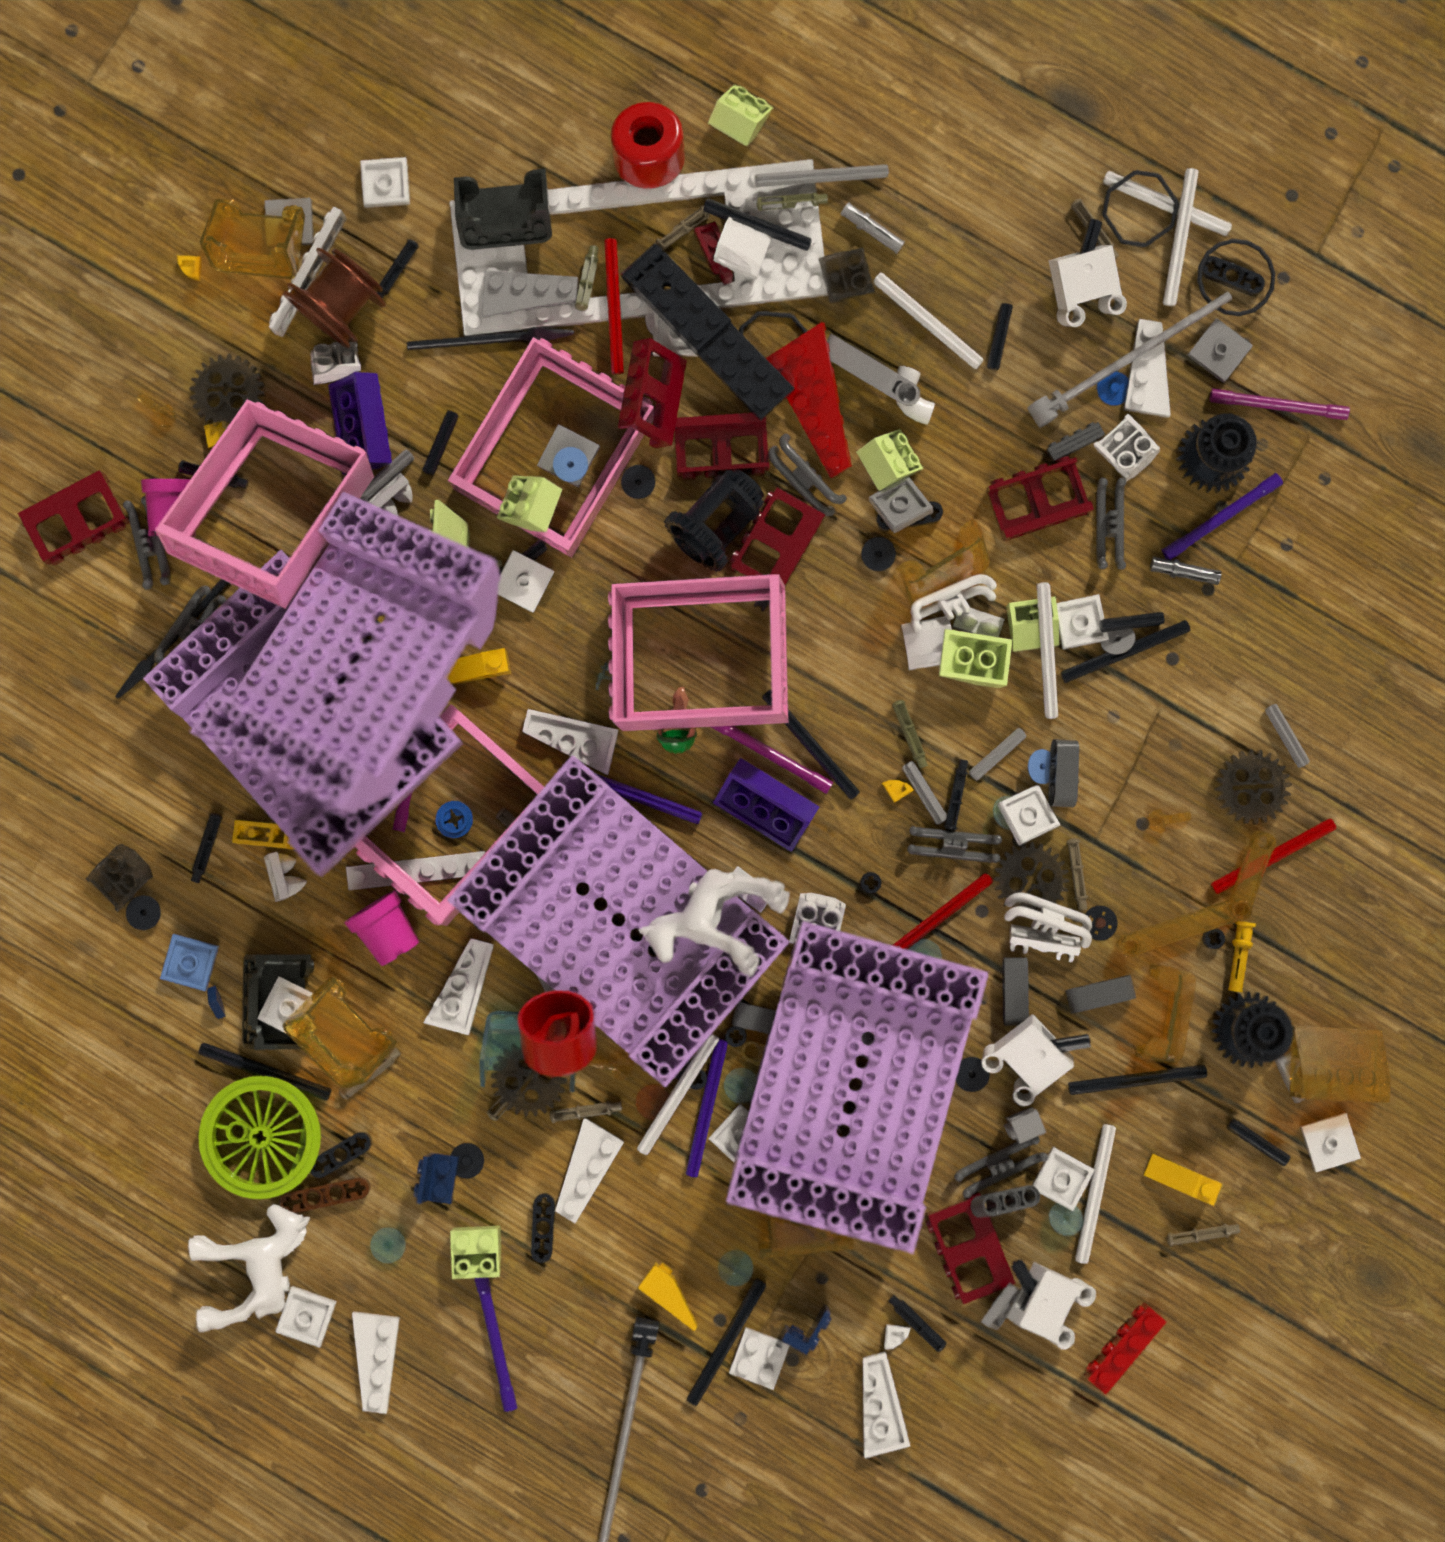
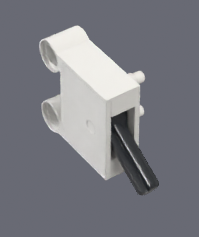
[1049,219,1127,327]
[982,1014,1091,1106]
[1007,1259,1096,1350]

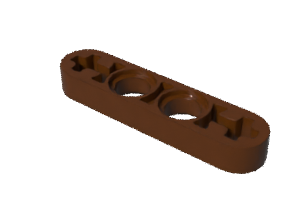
[279,1177,371,1213]

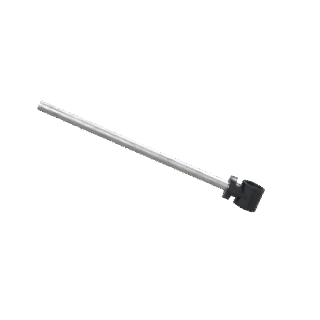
[599,1317,659,1542]

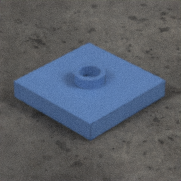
[160,934,219,991]

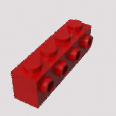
[1084,1302,1167,1395]

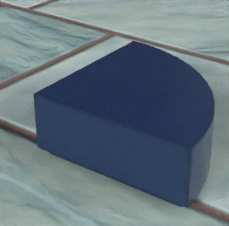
[207,986,226,1019]

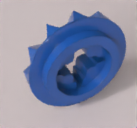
[436,801,473,838]

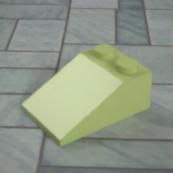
[939,629,1012,688]

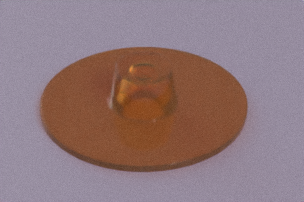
[636,1085,670,1120]

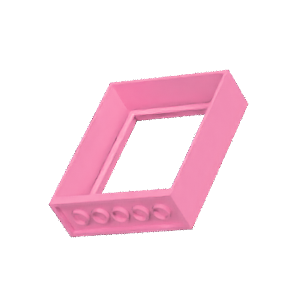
[448,337,655,558]
[155,399,374,609]
[608,574,788,731]
[353,704,544,926]

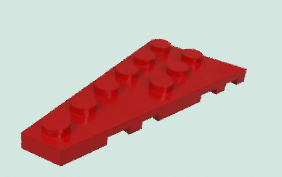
[766,322,852,478]

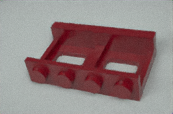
[618,338,687,449]
[675,413,770,480]
[986,456,1094,542]
[18,470,130,566]
[729,487,825,586]
[924,1192,1016,1305]

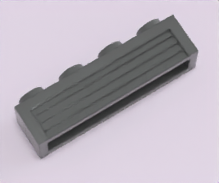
[1046,422,1105,463]

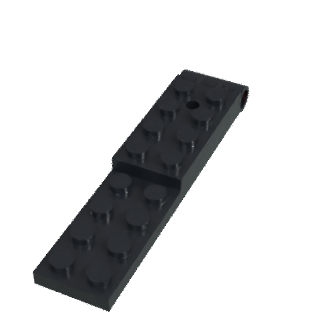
[620,243,795,421]

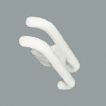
[910,574,997,632]
[1004,892,1092,948]

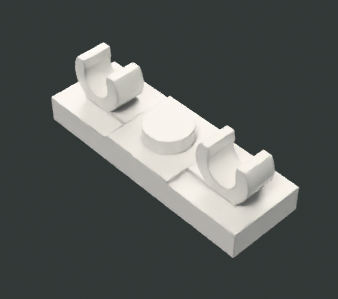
[1009,924,1081,962]

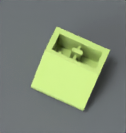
[708,85,773,146]
[856,429,923,491]
[497,475,562,532]
[1006,597,1059,652]
[450,1226,501,1279]

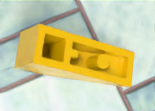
[446,648,511,685]
[232,820,295,850]
[1143,1154,1222,1206]
[638,1262,698,1331]

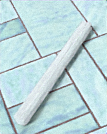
[1163,168,1198,306]
[1103,171,1232,236]
[874,273,983,369]
[1037,582,1058,719]
[637,1033,719,1155]
[1075,1124,1116,1264]

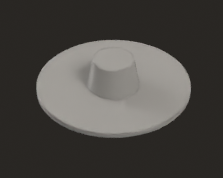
[1101,629,1135,654]

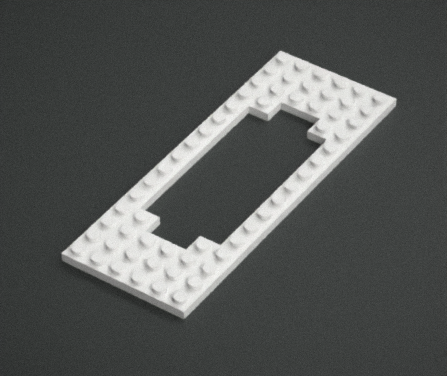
[450,159,829,337]

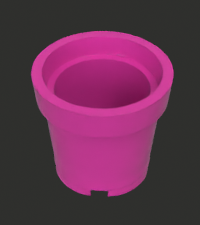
[141,479,196,537]
[344,890,420,966]

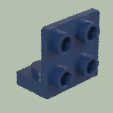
[414,1152,459,1204]
[781,1304,831,1355]

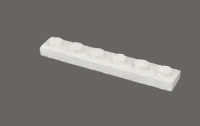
[269,207,347,338]
[346,851,485,890]

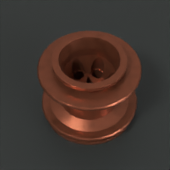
[283,248,386,349]

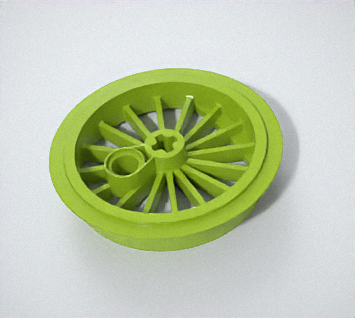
[199,1076,321,1199]

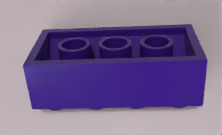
[328,372,392,474]
[713,758,819,852]

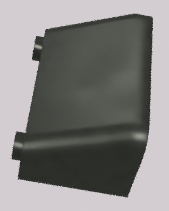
[454,169,552,250]
[242,954,314,1050]

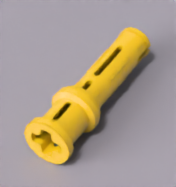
[1228,920,1256,992]

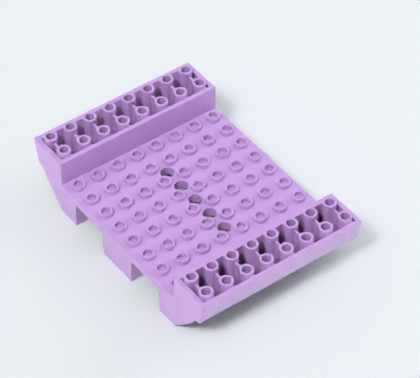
[190,492,501,814]
[143,550,463,876]
[447,755,790,1087]
[726,921,989,1253]

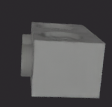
[1004,1107,1046,1143]

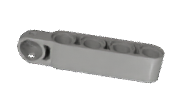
[827,333,920,406]

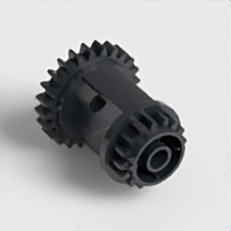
[1176,414,1257,493]
[664,469,764,572]
[1210,991,1293,1068]

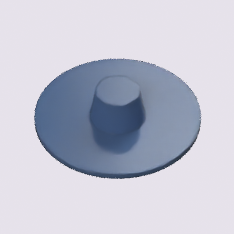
[553,447,588,482]
[1028,749,1050,784]

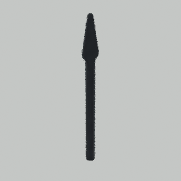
[407,327,574,351]
[115,579,229,699]

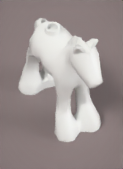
[639,869,789,977]
[189,1204,310,1333]

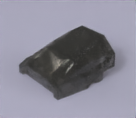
[818,248,875,303]
[86,844,153,912]

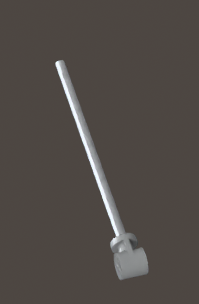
[1027,292,1232,428]

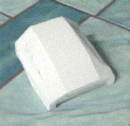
[714,217,772,280]
[311,342,361,385]
[1094,414,1160,481]
[901,616,952,670]
[789,893,846,944]

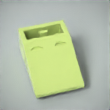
[430,500,470,548]

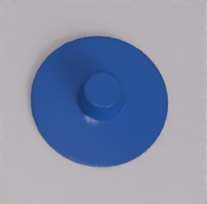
[1097,372,1129,405]

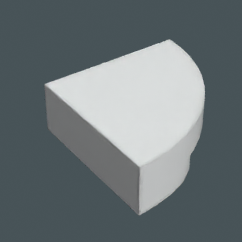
[884,1324,910,1349]

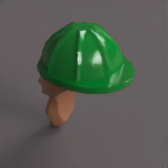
[657,686,697,754]

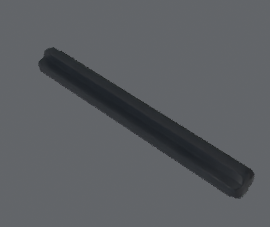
[703,199,812,251]

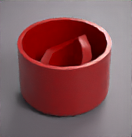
[611,102,685,189]
[518,990,597,1077]

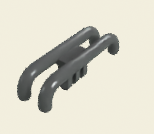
[768,434,847,516]
[1096,478,1126,570]
[123,496,171,590]
[154,585,226,664]
[907,826,1002,863]
[954,1136,1048,1199]

